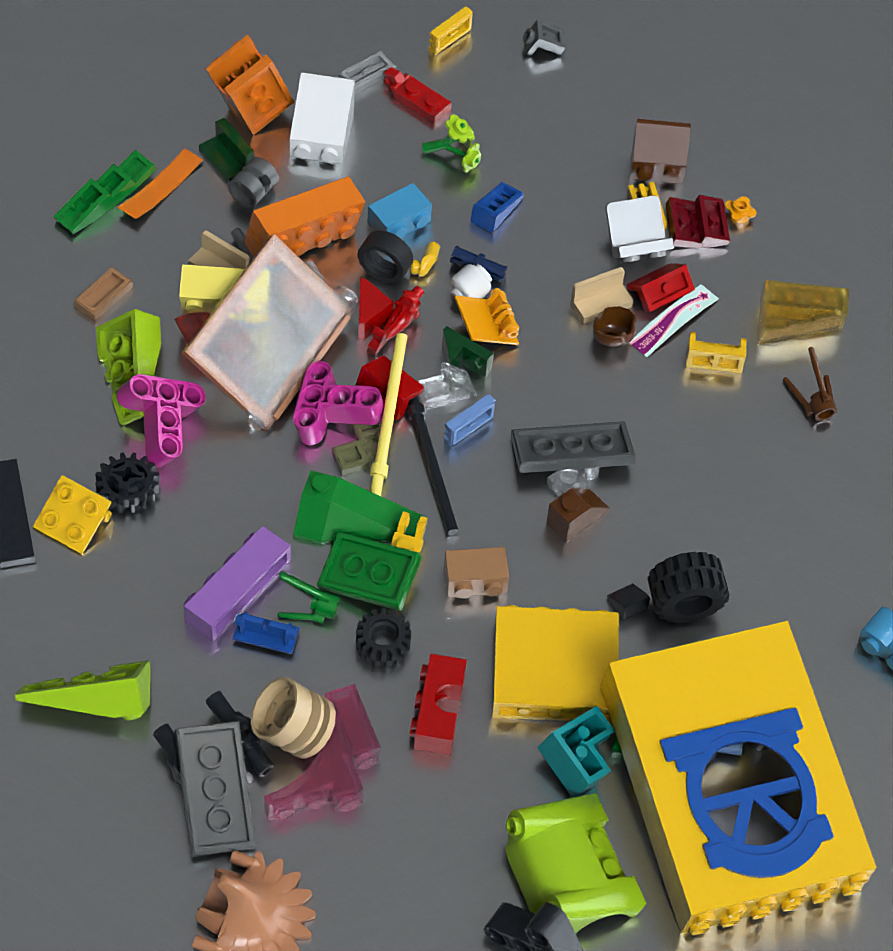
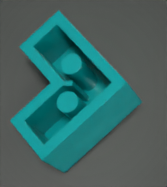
[537,706,615,798]

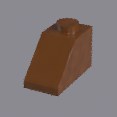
[546,488,610,542]

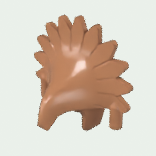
[192,850,316,951]

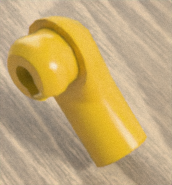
[410,242,440,277]

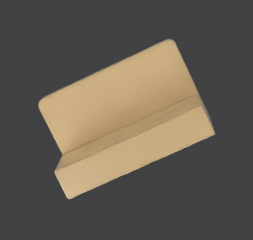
[188,230,249,269]
[570,267,633,325]

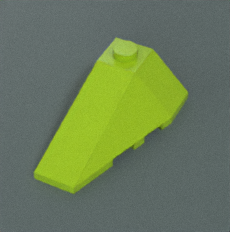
[96,309,161,425]
[15,660,151,720]

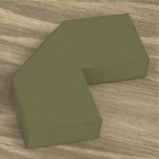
[332,422,381,476]

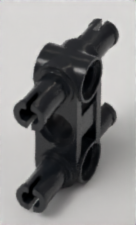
[153,691,274,785]

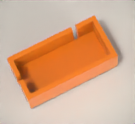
[244,176,366,266]

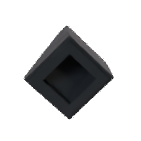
[607,583,650,620]

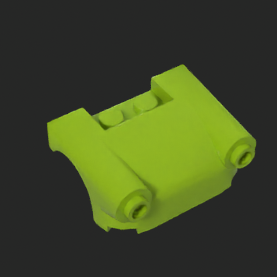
[505,793,647,934]

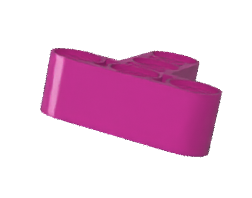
[293,361,384,445]
[117,374,206,468]

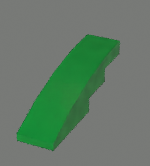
[53,149,157,234]

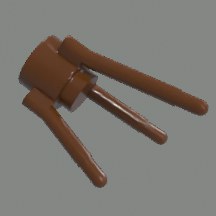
[783,347,837,421]

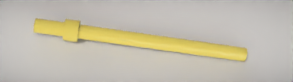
[370,333,408,496]

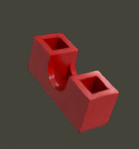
[409,653,467,755]

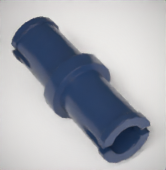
[450,246,508,283]

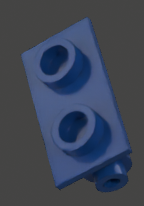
[232,612,300,654]

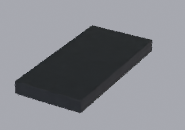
[0,458,35,568]

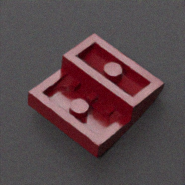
[665,195,730,248]

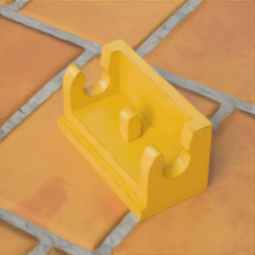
[686,332,747,374]

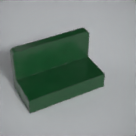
[199,118,254,182]

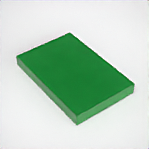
[317,531,422,611]

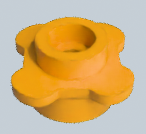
[725,196,756,223]

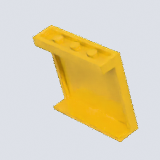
[492,605,619,724]

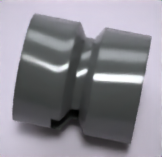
[228,157,279,208]

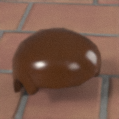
[593,306,636,348]

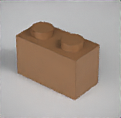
[444,547,509,598]

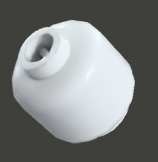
[451,264,492,299]

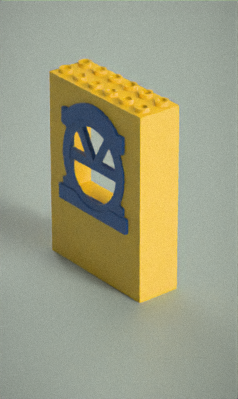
[600,621,877,935]

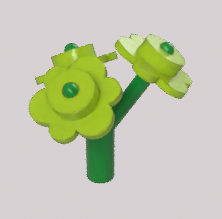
[422,114,481,173]

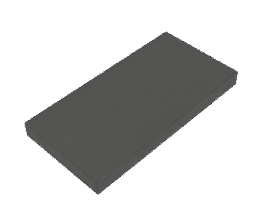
[511,421,636,473]
[174,721,256,857]

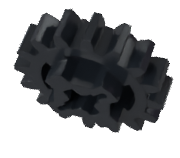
[95,452,160,513]

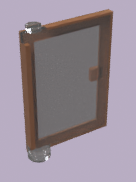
[182,234,359,431]

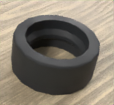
[357,230,413,283]

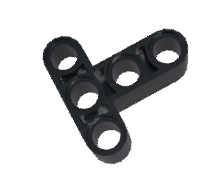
[483,902,583,951]

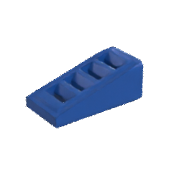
[470,182,524,232]

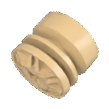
[251,677,336,759]

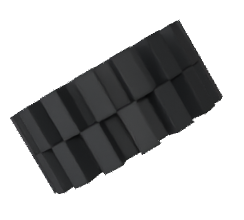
[356,608,411,668]

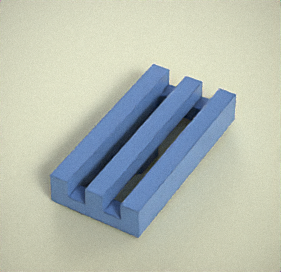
[444,394,495,447]

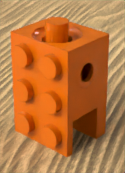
[205,35,294,136]

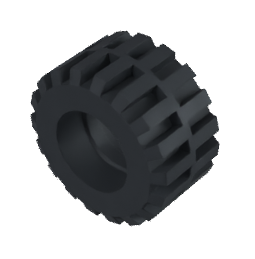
[647,551,730,623]

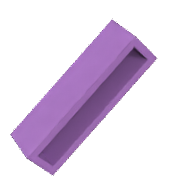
[184,526,291,642]

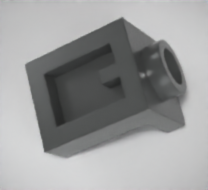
[523,20,566,56]

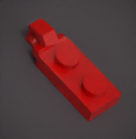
[384,67,452,124]

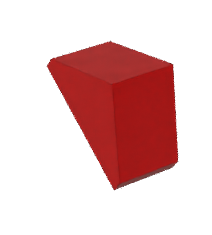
[358,278,393,340]

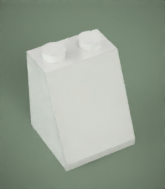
[290,72,355,164]

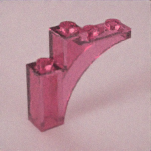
[264,684,381,821]

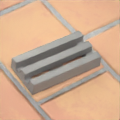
[338,51,396,95]

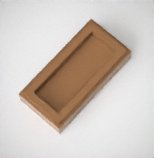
[74,267,133,321]

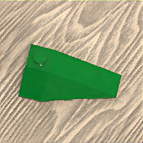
[293,470,424,545]

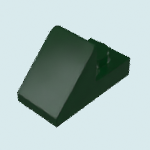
[442,326,494,377]

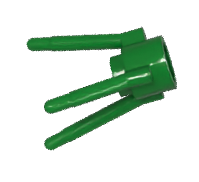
[277,571,340,624]

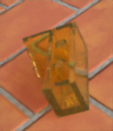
[758,280,849,345]

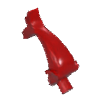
[367,286,424,357]

